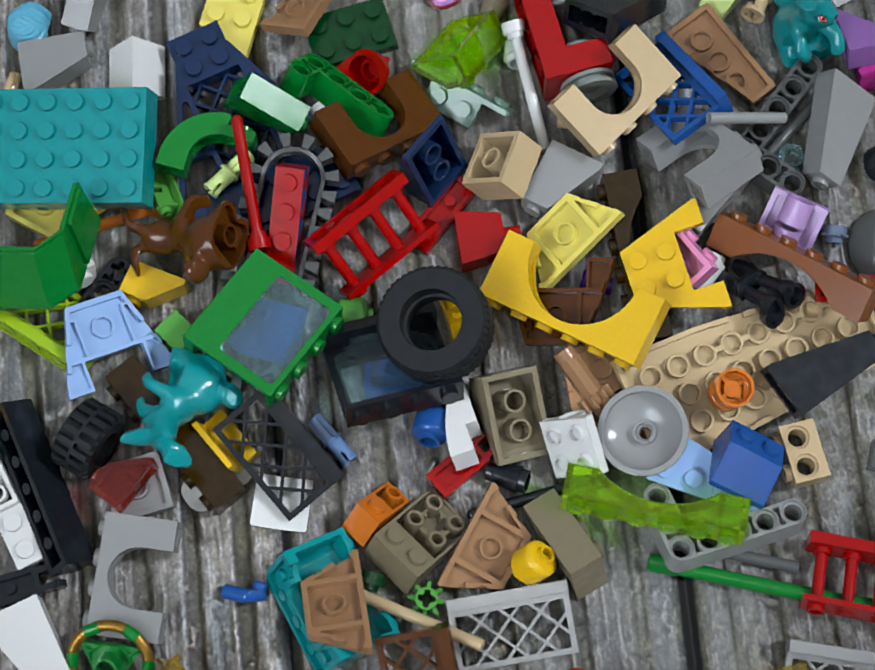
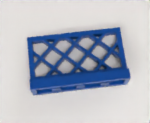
[614,30,734,146]

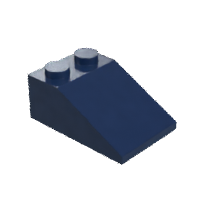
[400,114,468,207]

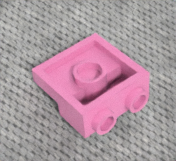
[675,229,719,289]

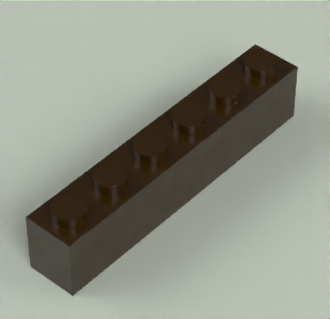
[105,355,247,515]

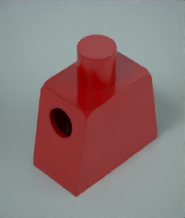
[454,212,521,273]

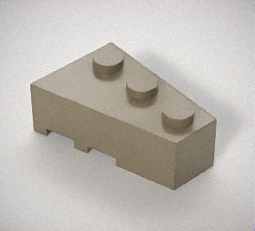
[523,488,608,601]

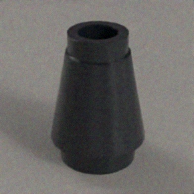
[485,463,531,495]

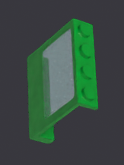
[183,248,344,407]

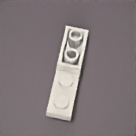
[0,459,44,571]

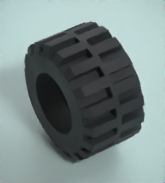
[51,398,126,481]

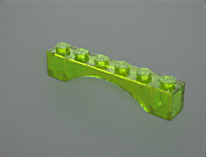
[560,463,751,545]

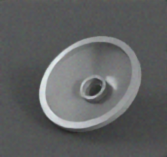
[597,385,689,477]

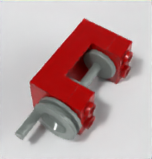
[513,0,618,104]

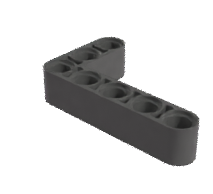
[741,54,823,196]

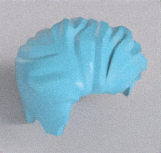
[7,1,52,51]

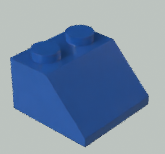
[708,420,785,510]

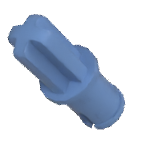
[308,413,358,468]

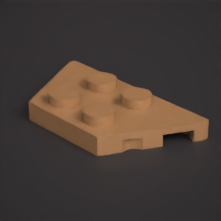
[435,482,532,590]
[300,549,374,655]

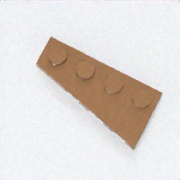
[666,2,776,106]

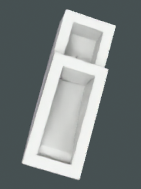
[445,380,483,471]

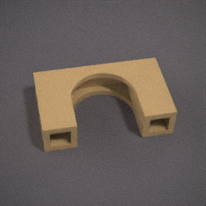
[547,24,681,156]

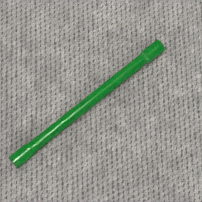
[646,553,873,606]

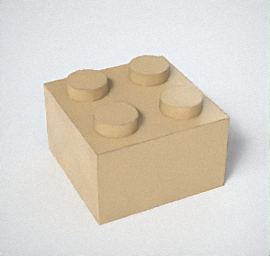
[461,131,542,200]

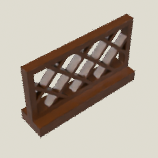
[374,621,459,670]

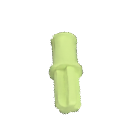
[203,150,255,198]

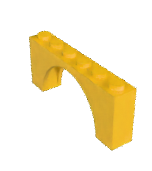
[480,230,671,371]

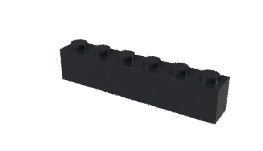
[0,399,94,577]

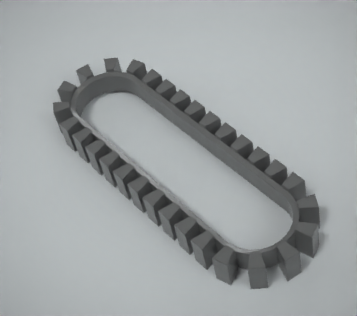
[204,132,339,394]

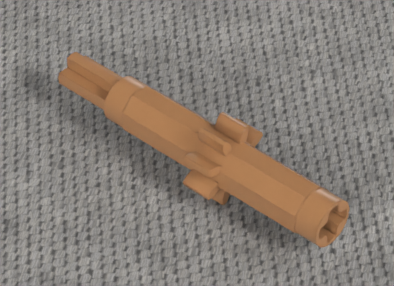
[553,344,615,421]

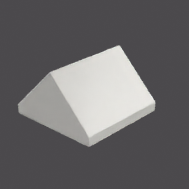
[109,36,166,100]

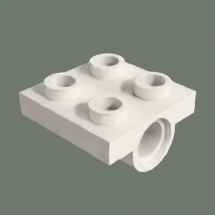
[539,410,609,478]

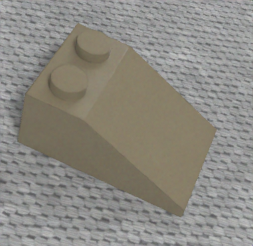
[469,365,549,466]

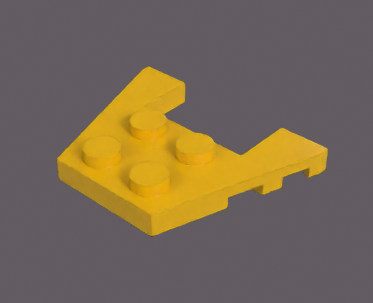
[620,198,733,309]

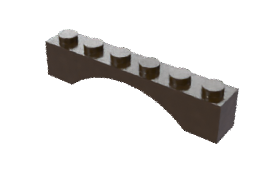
[596,168,673,344]

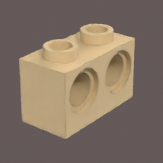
[772,418,831,490]

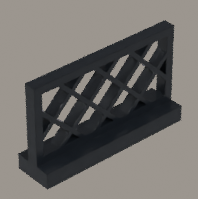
[212,391,345,521]

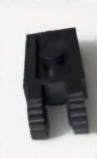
[0,564,68,609]

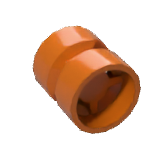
[707,368,755,412]

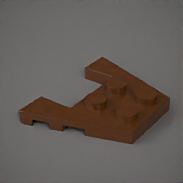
[519,257,616,346]

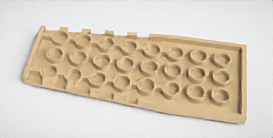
[611,289,875,450]

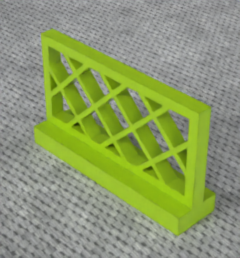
[0,293,96,372]

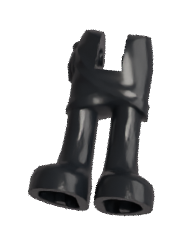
[717,259,805,329]

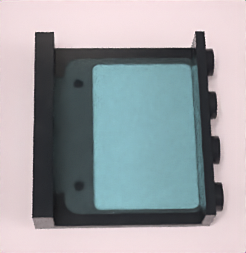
[323,302,464,428]

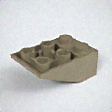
[364,487,469,595]

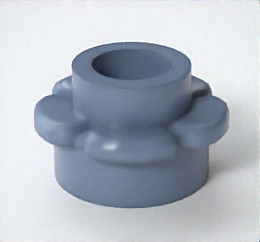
[820,224,849,244]

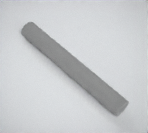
[706,112,787,124]

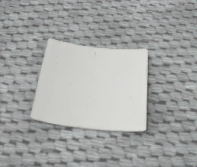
[250,473,314,532]

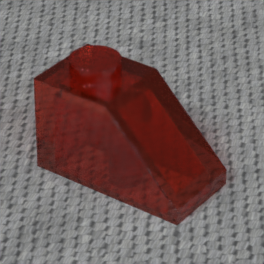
[88,457,159,513]

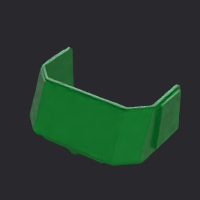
[0,183,101,311]

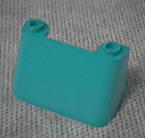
[266,527,400,670]

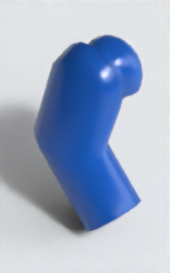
[222,580,269,603]

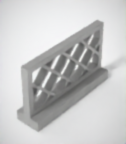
[445,579,579,670]
[784,638,875,670]

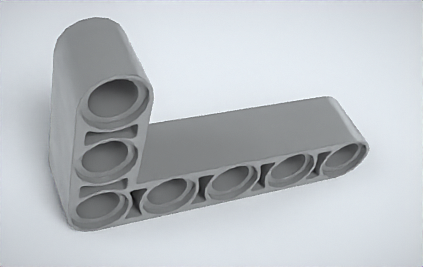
[641,483,807,573]

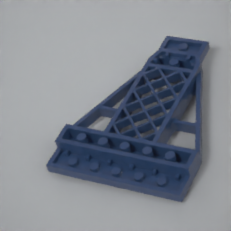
[165,20,362,234]

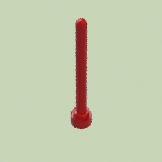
[231,115,272,253]

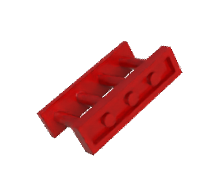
[303,169,440,300]
[798,530,875,623]

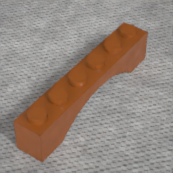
[706,210,875,323]

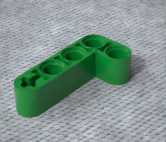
[279,53,394,137]

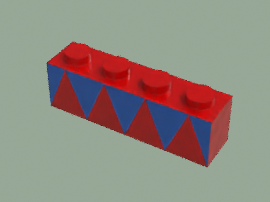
[267,162,310,286]

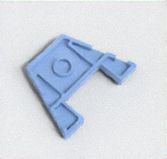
[64,290,170,402]

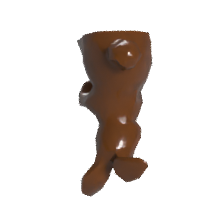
[121,194,251,284]

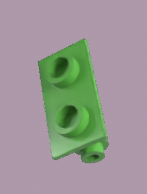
[153,168,184,220]

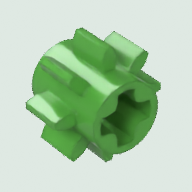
[408,581,446,618]

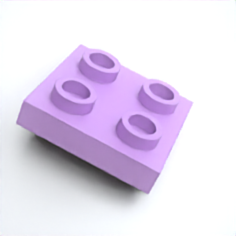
[759,185,830,250]

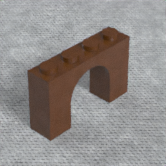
[310,69,441,180]

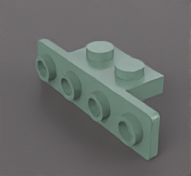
[410,56,515,129]

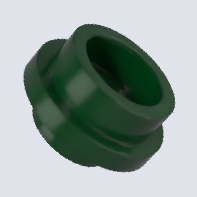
[361,568,387,592]

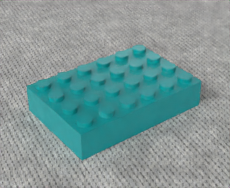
[0,87,158,210]

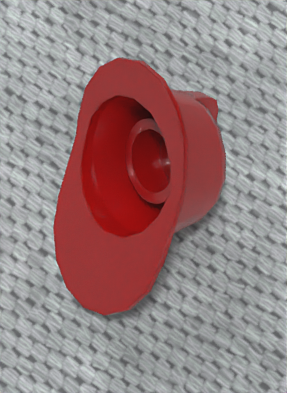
[337,48,390,95]

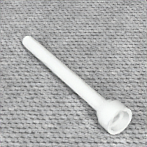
[501,19,550,153]

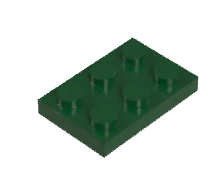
[307,0,398,67]

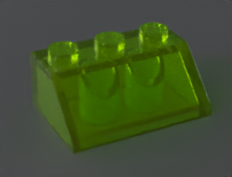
[411,10,507,89]

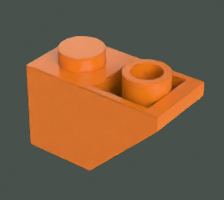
[341,481,410,547]

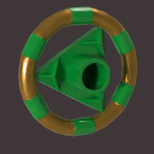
[66,619,155,670]

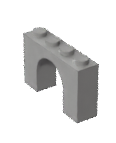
[636,105,764,208]
[83,511,183,644]

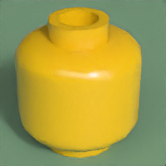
[511,540,556,585]

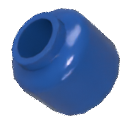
[412,405,447,448]

